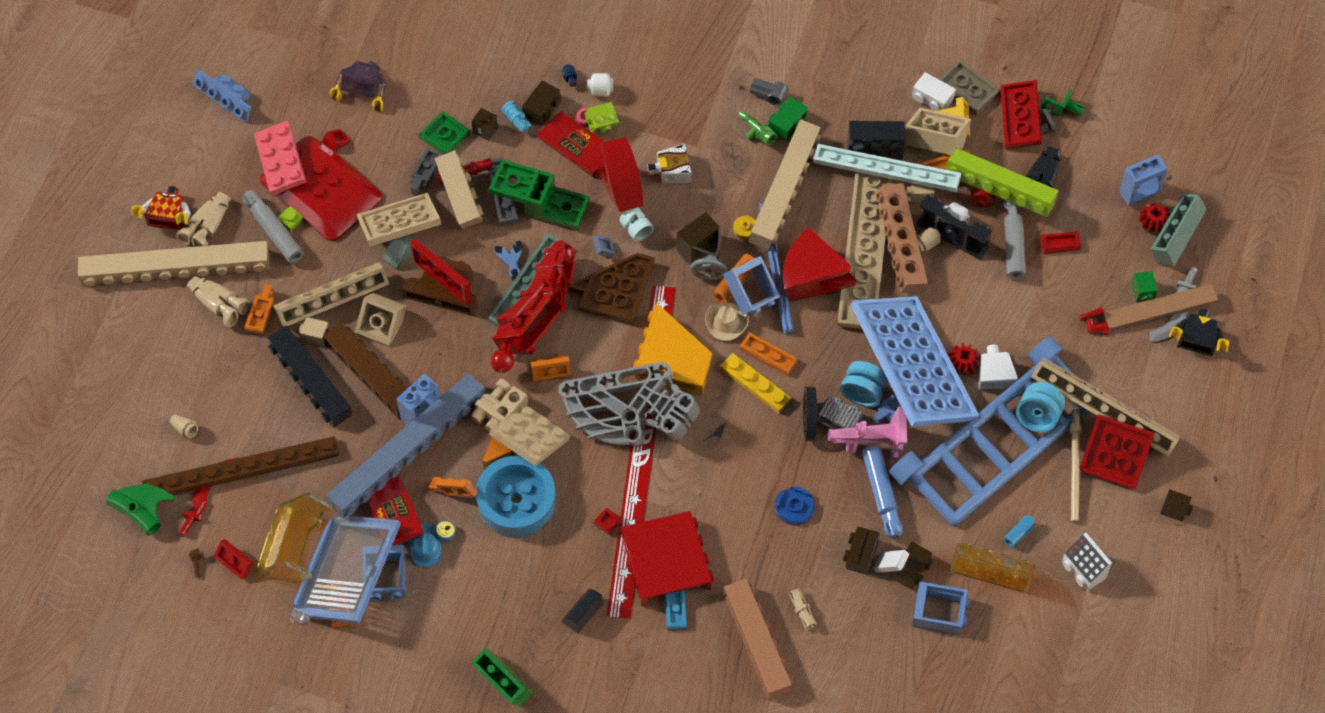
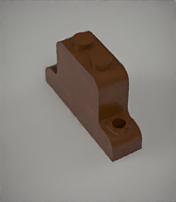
[402,256,478,317]

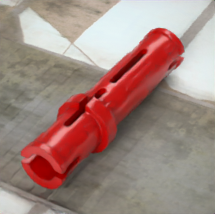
[437,157,494,185]

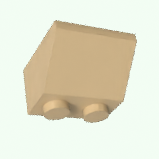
[355,293,407,346]

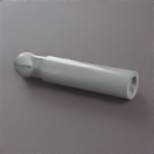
[242,190,304,264]
[1003,199,1026,280]

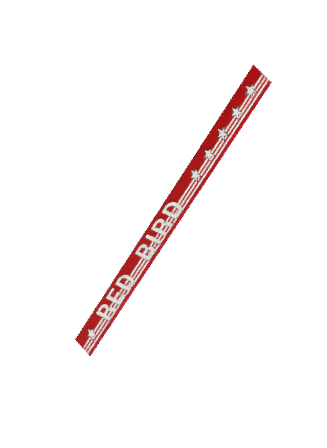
[607,285,676,619]

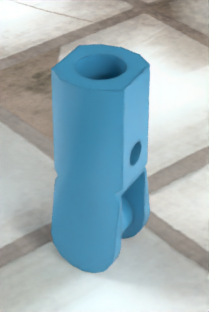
[1004,515,1034,548]

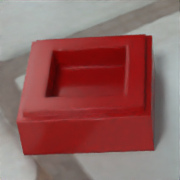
[594,507,622,535]

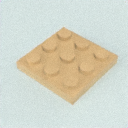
[489,404,570,466]

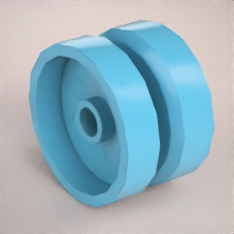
[840,361,889,407]
[1016,382,1065,433]

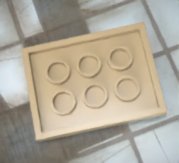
[356,193,441,247]

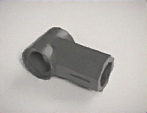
[750,78,789,106]

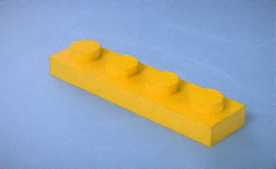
[720,353,792,414]

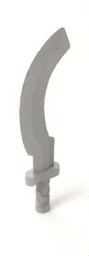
[1149,267,1197,342]

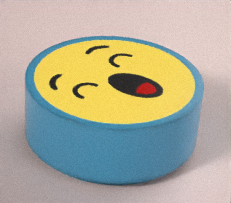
[435,521,455,541]

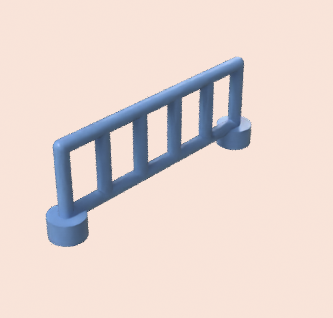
[889,336,1090,526]

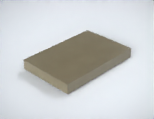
[938,59,1001,116]

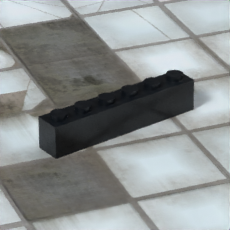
[267,325,353,428]

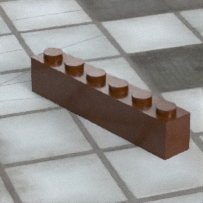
[323,322,407,419]

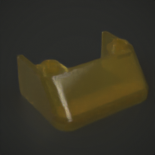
[257,493,334,583]

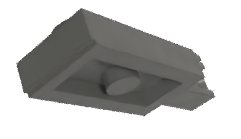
[410,148,443,196]

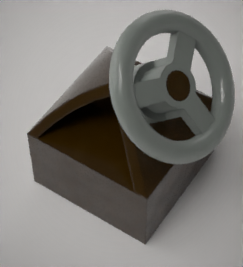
[677,212,727,280]

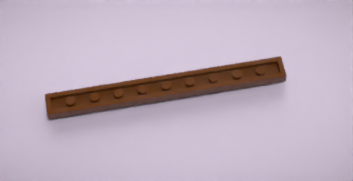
[142,436,340,495]

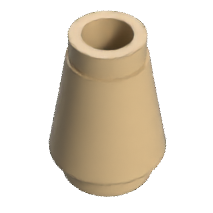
[169,414,198,438]

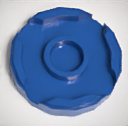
[775,487,815,525]

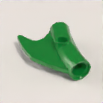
[106,484,175,536]

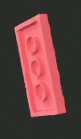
[254,120,306,196]

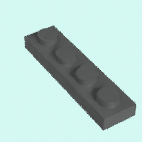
[488,157,518,226]

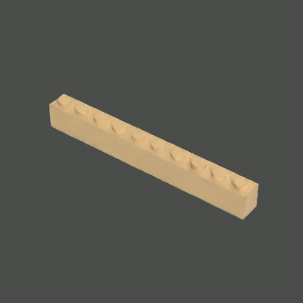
[78,241,270,286]

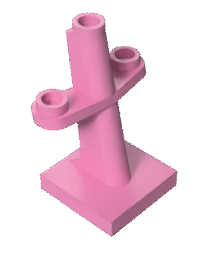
[828,407,907,459]

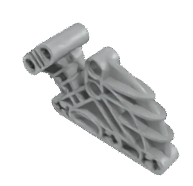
[559,362,700,447]

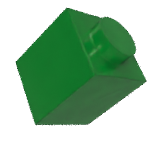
[1131,271,1158,302]

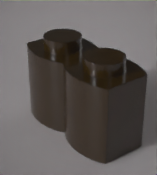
[891,541,934,590]

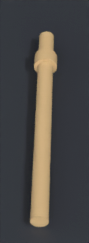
[1070,409,1082,523]

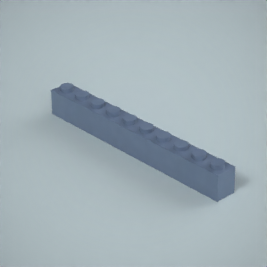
[326,373,485,519]

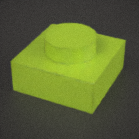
[278,206,304,232]

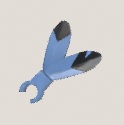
[495,240,523,280]

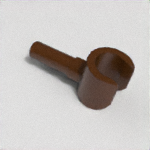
[189,548,202,578]

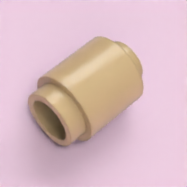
[916,228,941,253]

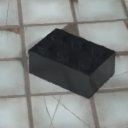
[847,121,905,160]

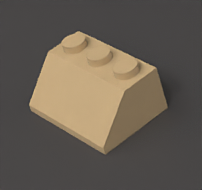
[905,108,971,156]

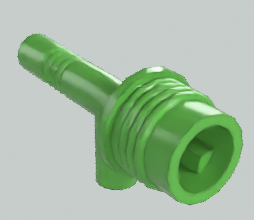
[738,111,777,146]

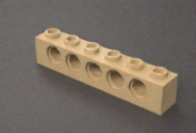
[274,262,390,327]

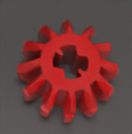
[1139,201,1171,234]
[949,343,981,376]

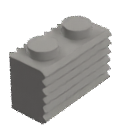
[817,396,863,429]

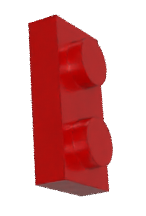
[213,539,254,579]

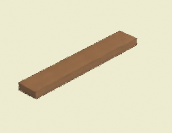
[1103,284,1218,331]

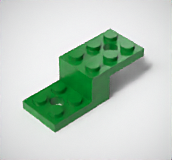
[489,159,590,230]

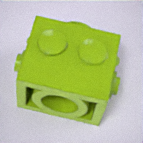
[585,102,619,133]

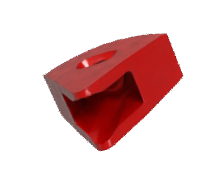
[599,136,643,212]
[783,228,856,301]

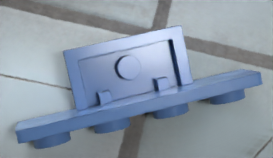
[193,70,252,122]

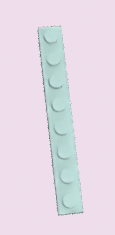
[813,144,961,192]

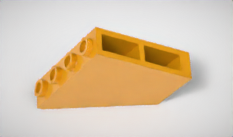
[633,304,712,395]

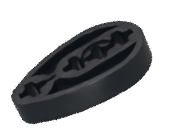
[803,386,817,442]

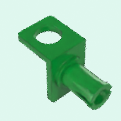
[1041,89,1085,117]

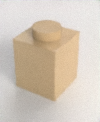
[906,183,934,204]
[299,317,330,347]

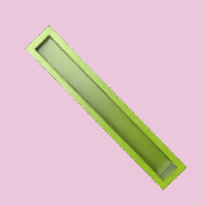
[946,148,1059,217]

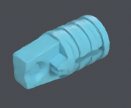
[501,101,531,131]

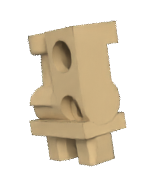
[471,378,529,432]

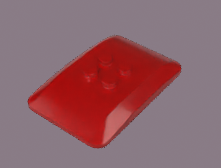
[260,136,382,241]

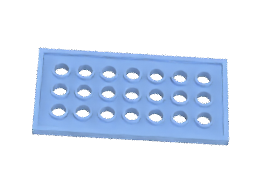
[851,296,979,427]

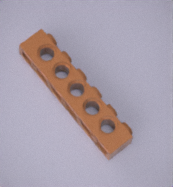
[876,183,928,293]

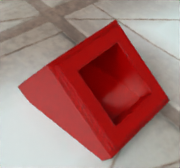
[322,129,350,152]

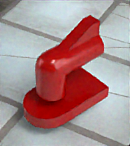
[1079,306,1110,335]

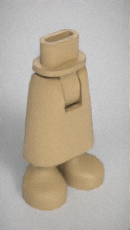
[176,192,231,247]
[187,276,251,328]

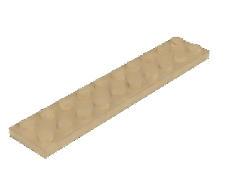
[837,172,892,329]

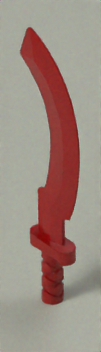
[178,458,238,537]

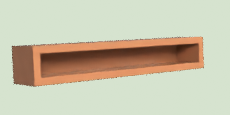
[723,579,794,700]

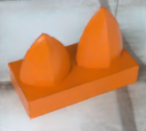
[531,353,572,382]

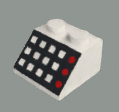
[1062,533,1112,591]

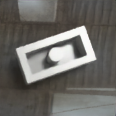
[912,72,956,111]

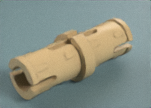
[789,589,817,630]

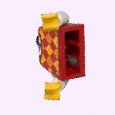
[131,186,191,230]

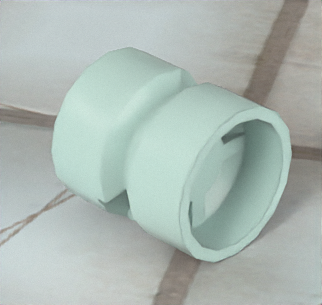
[619,207,654,242]

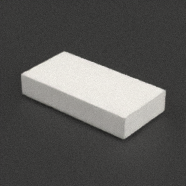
[872,550,909,573]

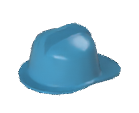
[409,523,442,567]

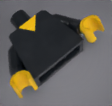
[1168,309,1229,356]

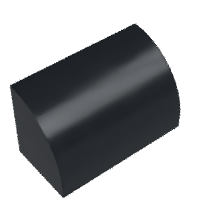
[562,589,603,634]

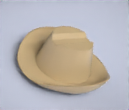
[705,302,749,341]

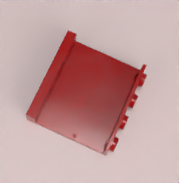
[621,511,714,606]

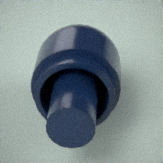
[561,64,577,87]

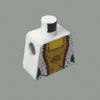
[647,144,691,183]

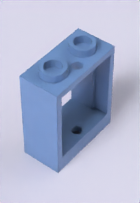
[1119,154,1168,206]
[723,256,781,315]
[396,373,440,425]
[363,545,406,601]
[912,582,970,634]

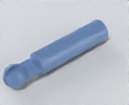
[862,446,903,539]

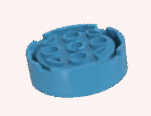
[476,456,556,537]

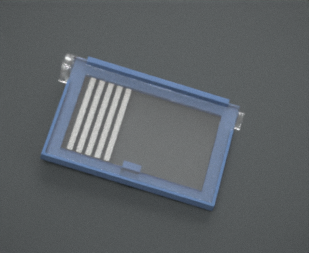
[289,514,401,625]

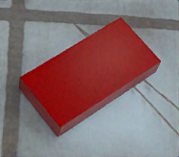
[1040,231,1081,254]

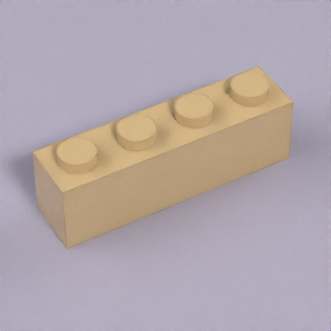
[434,150,484,230]

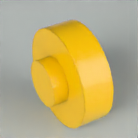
[733,216,756,240]

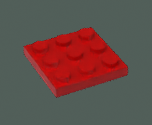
[1079,414,1155,489]

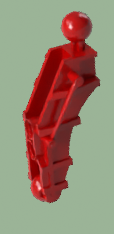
[490,240,576,374]

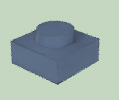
[593,235,615,258]

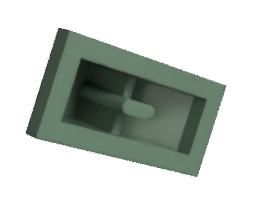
[383,235,421,270]

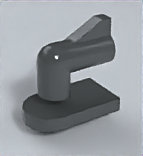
[1041,109,1057,134]

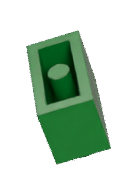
[768,96,808,142]

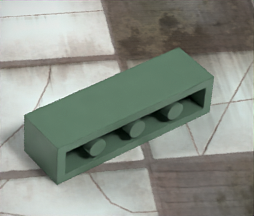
[1151,193,1207,266]

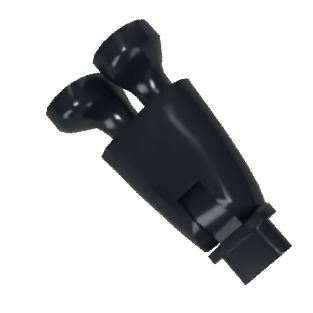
[1026,146,1061,188]

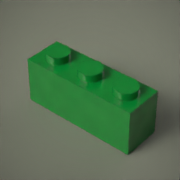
[471,648,534,707]

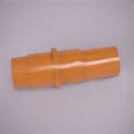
[713,254,755,304]

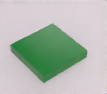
[419,111,471,155]

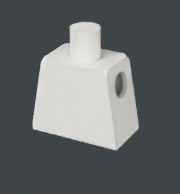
[979,344,1017,390]

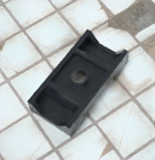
[917,195,992,261]

